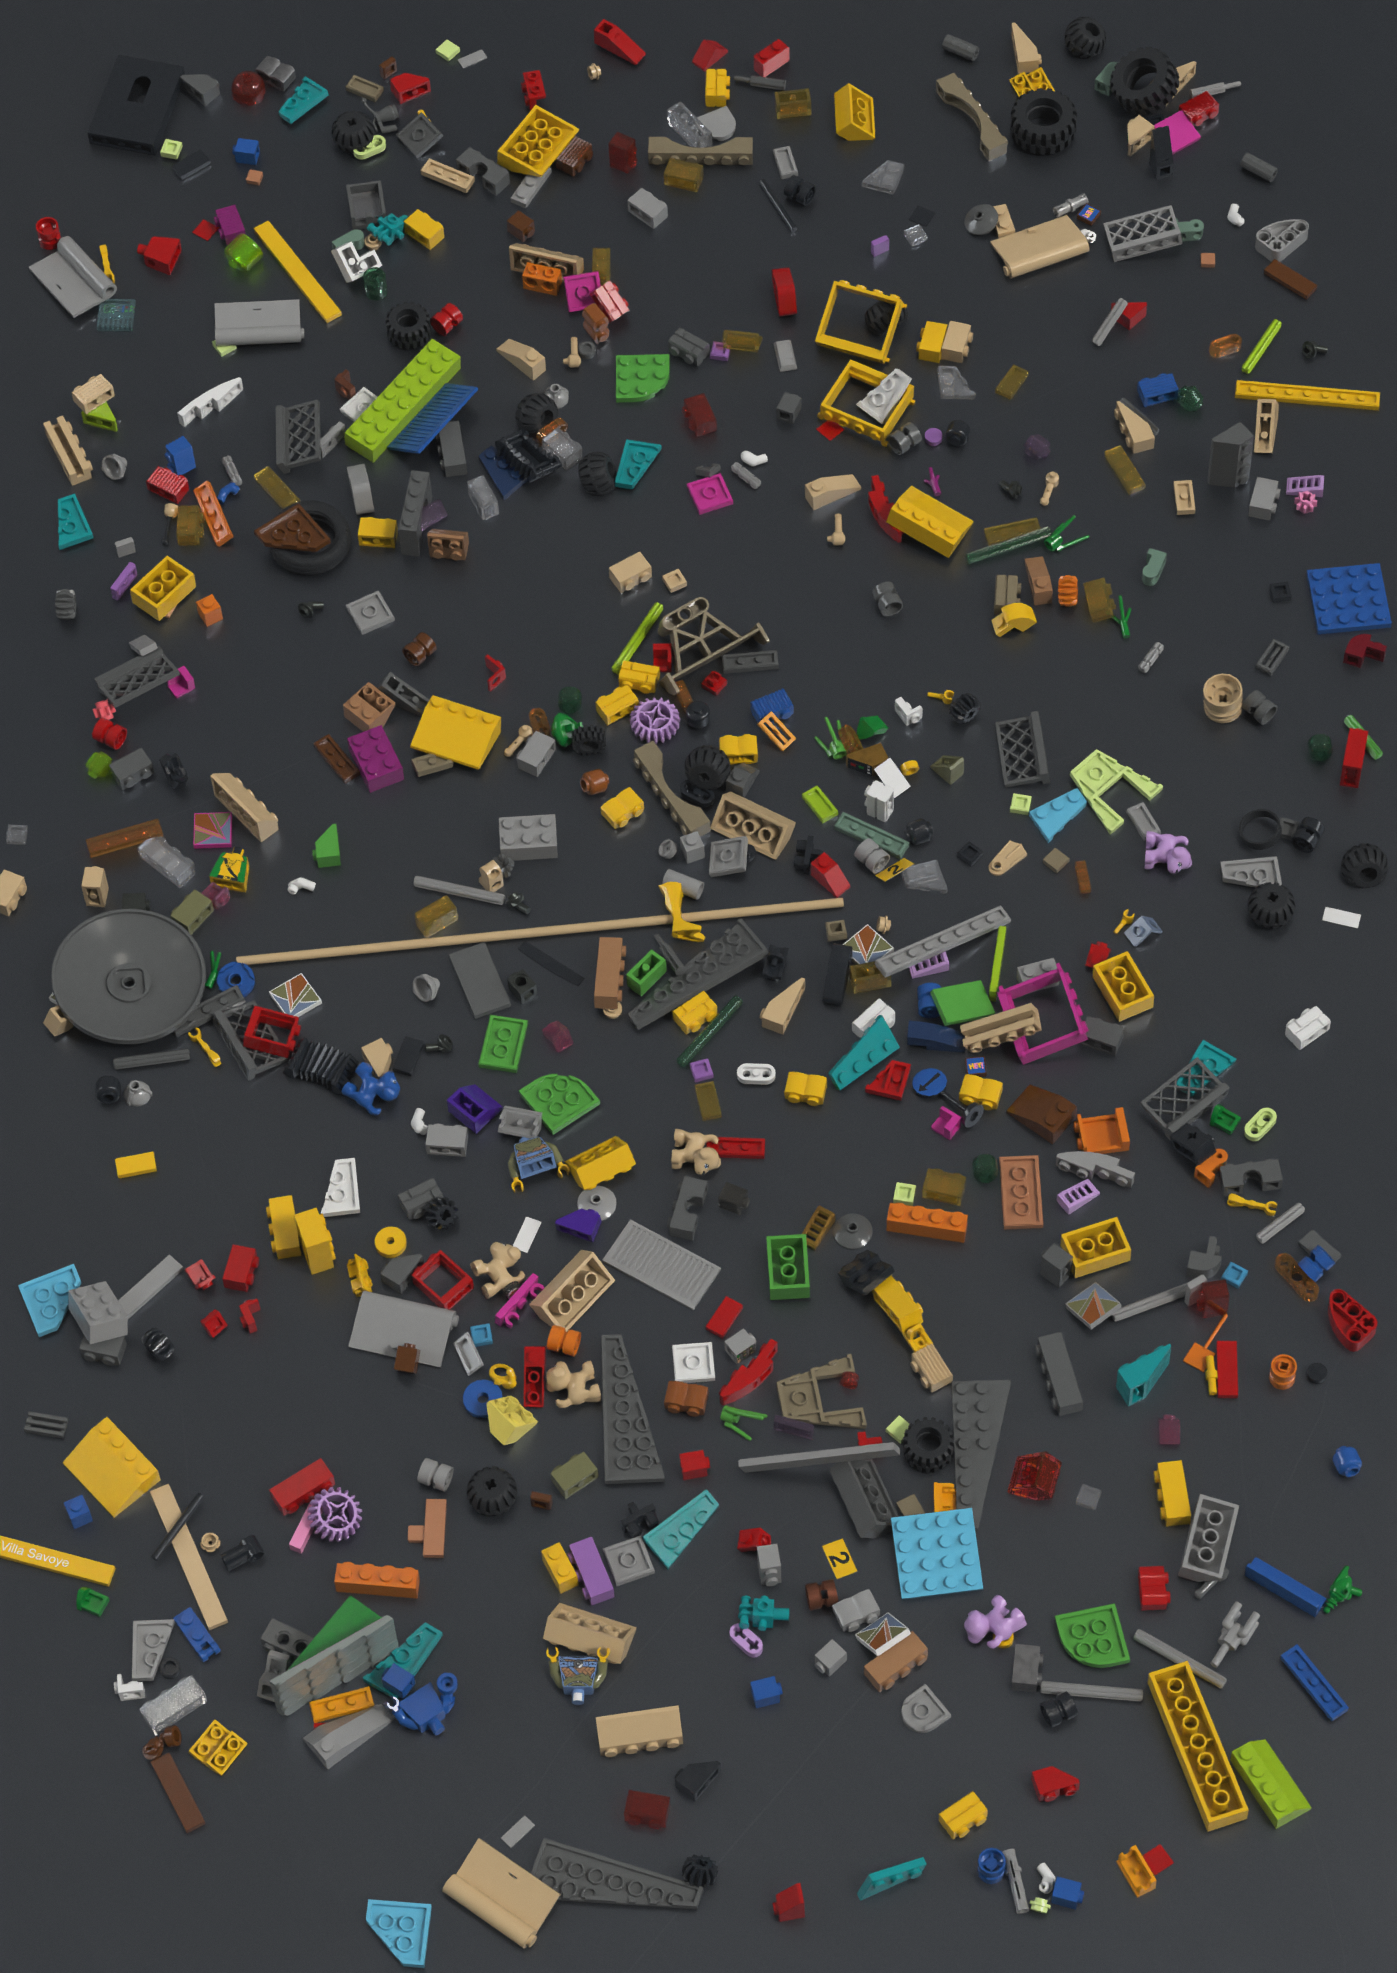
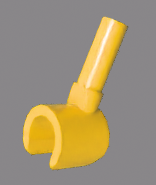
[927,690,954,704]
[1113,909,1135,934]

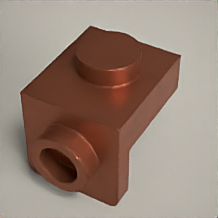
[334,369,356,400]

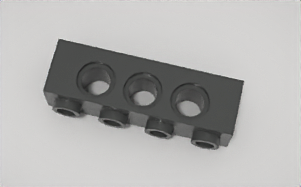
[260,1618,314,1662]

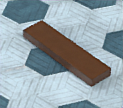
[151,1753,206,1833]

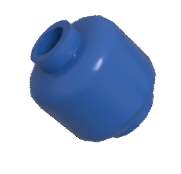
[1332,1446,1362,1477]

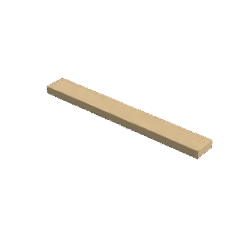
[150,1484,228,1630]

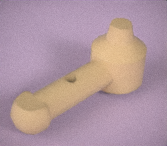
[563,337,581,368]
[1040,472,1059,506]
[827,513,845,546]
[504,725,533,757]

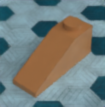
[1024,556,1053,605]

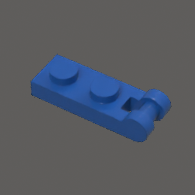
[173,1607,221,1663]

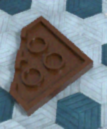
[254,503,331,552]

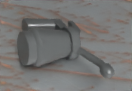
[361,98,399,134]

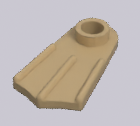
[989,840,1027,876]

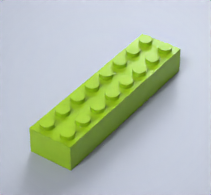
[344,339,461,463]

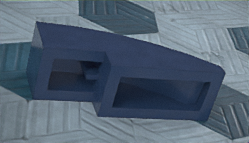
[907,1020,965,1053]

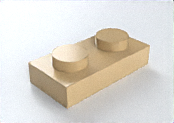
[993,204,1015,238]
[1173,480,1196,515]

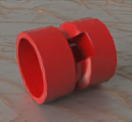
[36,217,61,250]
[430,303,463,336]
[92,718,127,750]

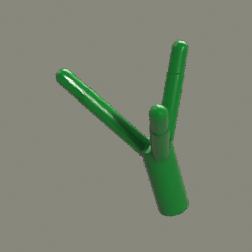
[1105,595,1132,638]
[205,951,221,989]

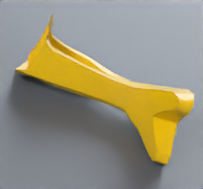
[658,882,705,942]

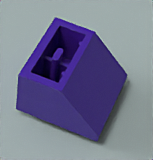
[447,1084,503,1134]

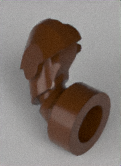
[142,1725,181,1760]

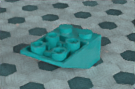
[1116,1344,1171,1407]

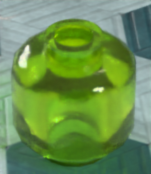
[85,751,112,780]

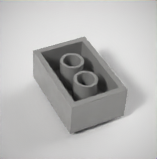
[499,814,558,861]
[68,1281,128,1344]

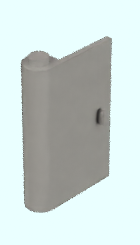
[28,236,117,318]
[214,299,305,346]
[348,1291,459,1368]

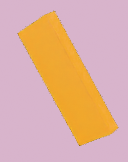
[309,1686,374,1723]

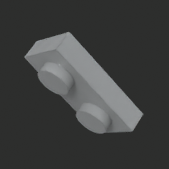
[320,421,346,458]

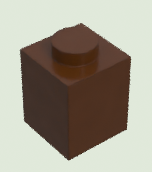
[507,210,535,242]
[394,1343,421,1374]

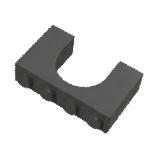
[398,470,432,557]

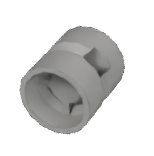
[854,838,890,874]
[417,1458,454,1492]

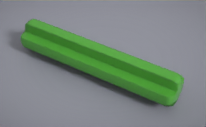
[1344,715,1383,760]

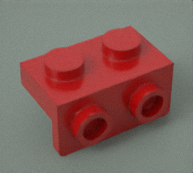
[521,70,546,111]

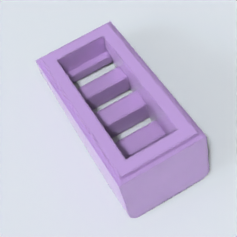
[1286,475,1324,497]
[909,951,949,979]
[1057,1179,1100,1215]

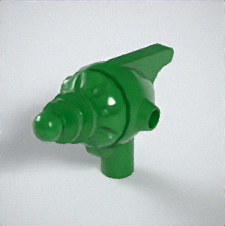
[1323,1565,1362,1614]

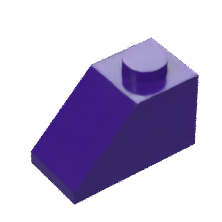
[555,1209,602,1242]

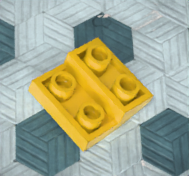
[1009,67,1055,97]
[188,1719,248,1776]

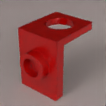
[485,654,506,692]

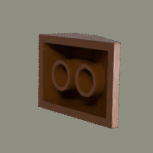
[1006,1084,1077,1145]

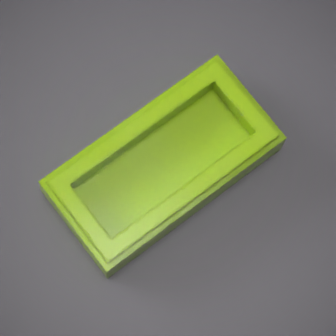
[802,785,838,823]

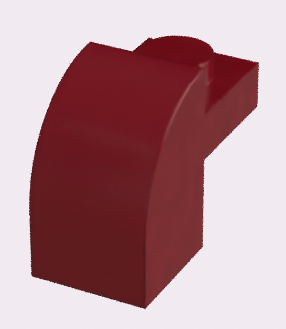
[1343,634,1387,668]

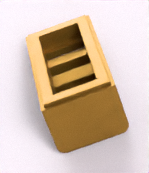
[802,1205,835,1250]

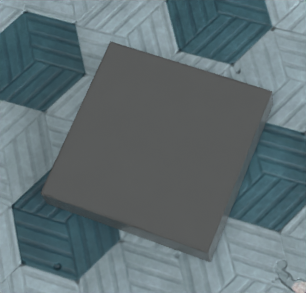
[396,112,443,159]

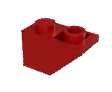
[1031,1766,1080,1802]

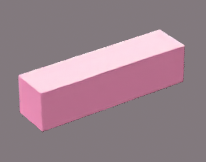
[289,1503,323,1554]

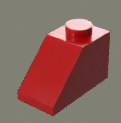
[390,73,431,104]
[811,852,850,898]
[772,1883,805,1922]

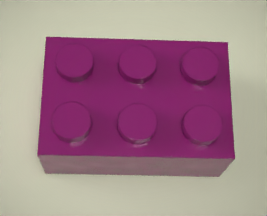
[347,725,404,793]

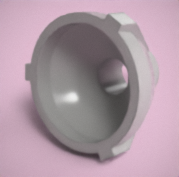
[543,384,569,409]
[101,454,127,480]
[413,974,440,1002]
[124,1080,153,1107]

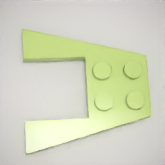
[1070,749,1163,835]

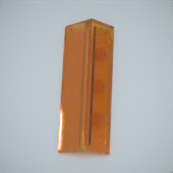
[85,819,163,858]

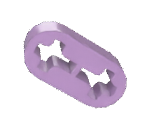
[729,1623,763,1658]

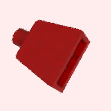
[137,236,182,275]

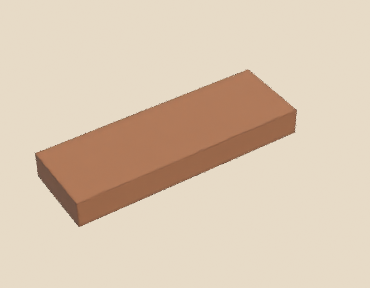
[423,1499,447,1558]

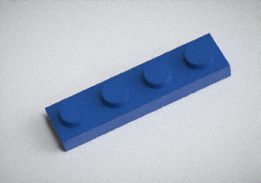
[1280,1644,1349,1722]

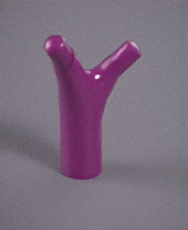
[924,467,941,496]

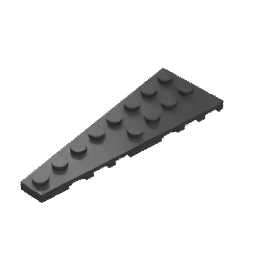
[628,918,769,1030]
[601,1334,665,1484]
[951,1380,1011,1532]
[531,1838,704,1909]

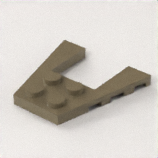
[776,1354,867,1429]

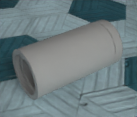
[662,869,704,900]

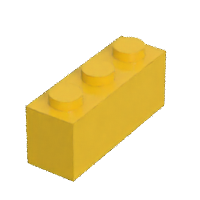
[266,1195,301,1259]
[872,1275,923,1333]
[1154,1460,1191,1527]

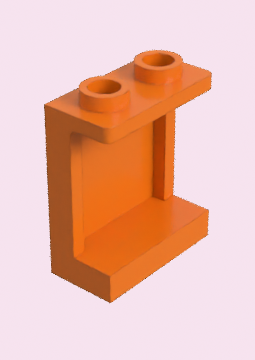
[1073,1107,1130,1154]

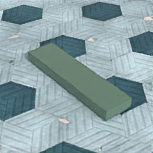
[834,812,909,860]

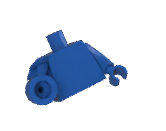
[384,1673,458,1735]

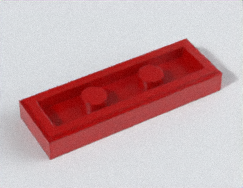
[706,1137,765,1159]
[1216,1341,1238,1398]

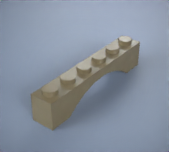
[936,73,1008,161]
[648,137,753,165]
[633,741,711,837]

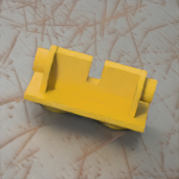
[347,1254,373,1297]

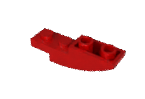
[868,475,904,543]
[719,1339,778,1406]

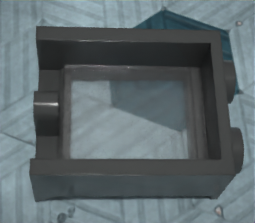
[346,180,386,230]

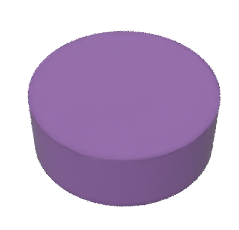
[925,428,943,446]

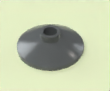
[964,204,998,235]
[833,1214,872,1250]

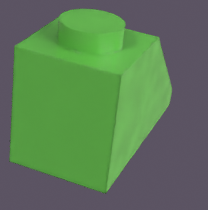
[312,824,341,868]

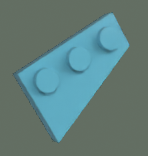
[1029,788,1087,843]

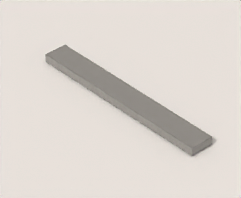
[875,905,1011,978]
[738,1442,900,1473]

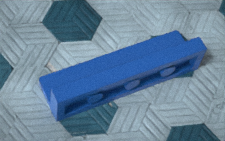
[1244,1557,1326,1617]

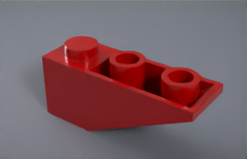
[594,19,646,65]
[524,1346,546,1407]

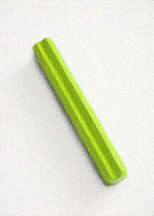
[1242,319,1282,374]

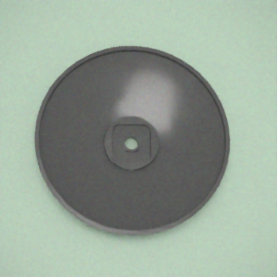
[52,909,206,1044]

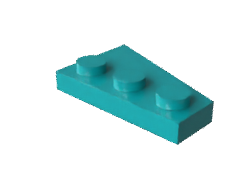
[279,76,329,124]

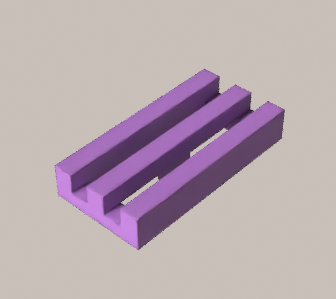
[110,562,137,601]

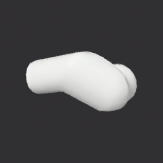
[741,451,768,467]
[287,877,316,894]

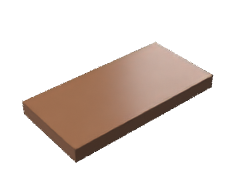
[999,1155,1043,1230]

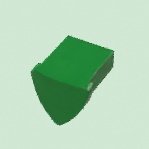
[857,715,888,740]
[1209,1104,1241,1135]
[76,1587,109,1617]

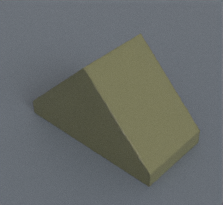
[930,755,964,785]

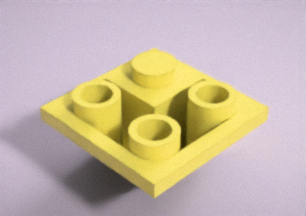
[486,1396,538,1445]

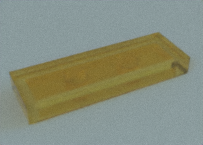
[1105,445,1146,495]
[254,466,300,509]
[984,517,1042,546]

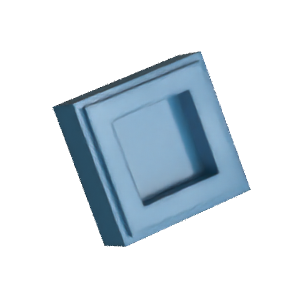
[1221,1262,1248,1289]
[470,1323,493,1347]

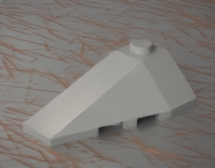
[303,1704,394,1770]

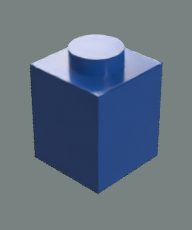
[232,138,260,165]
[63,1495,93,1529]
[382,1663,416,1699]
[750,1676,783,1708]
[1051,1876,1085,1910]

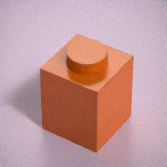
[196,594,223,627]

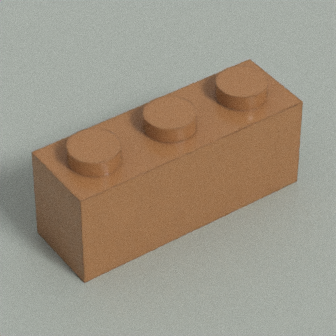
[864,1631,928,1692]

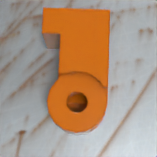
[1194,1148,1228,1188]

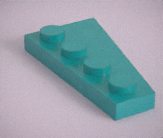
[643,1489,719,1570]

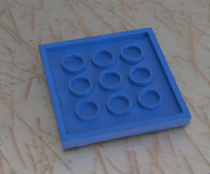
[1306,563,1392,634]

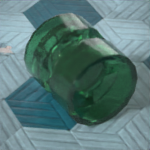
[363,267,388,301]

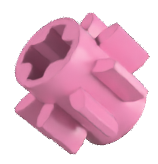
[1294,491,1317,514]

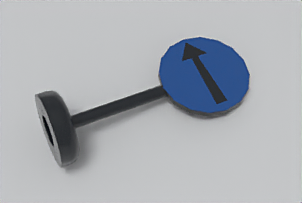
[912,1068,984,1128]

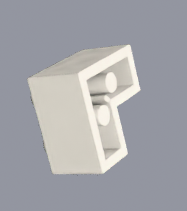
[331,242,382,283]

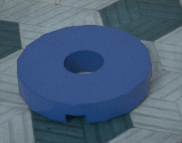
[217,962,255,997]
[463,1380,503,1419]

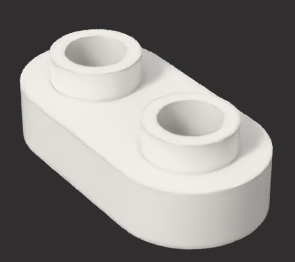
[737,1063,776,1085]

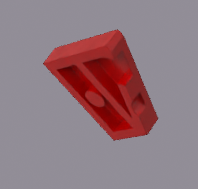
[865,1060,911,1101]

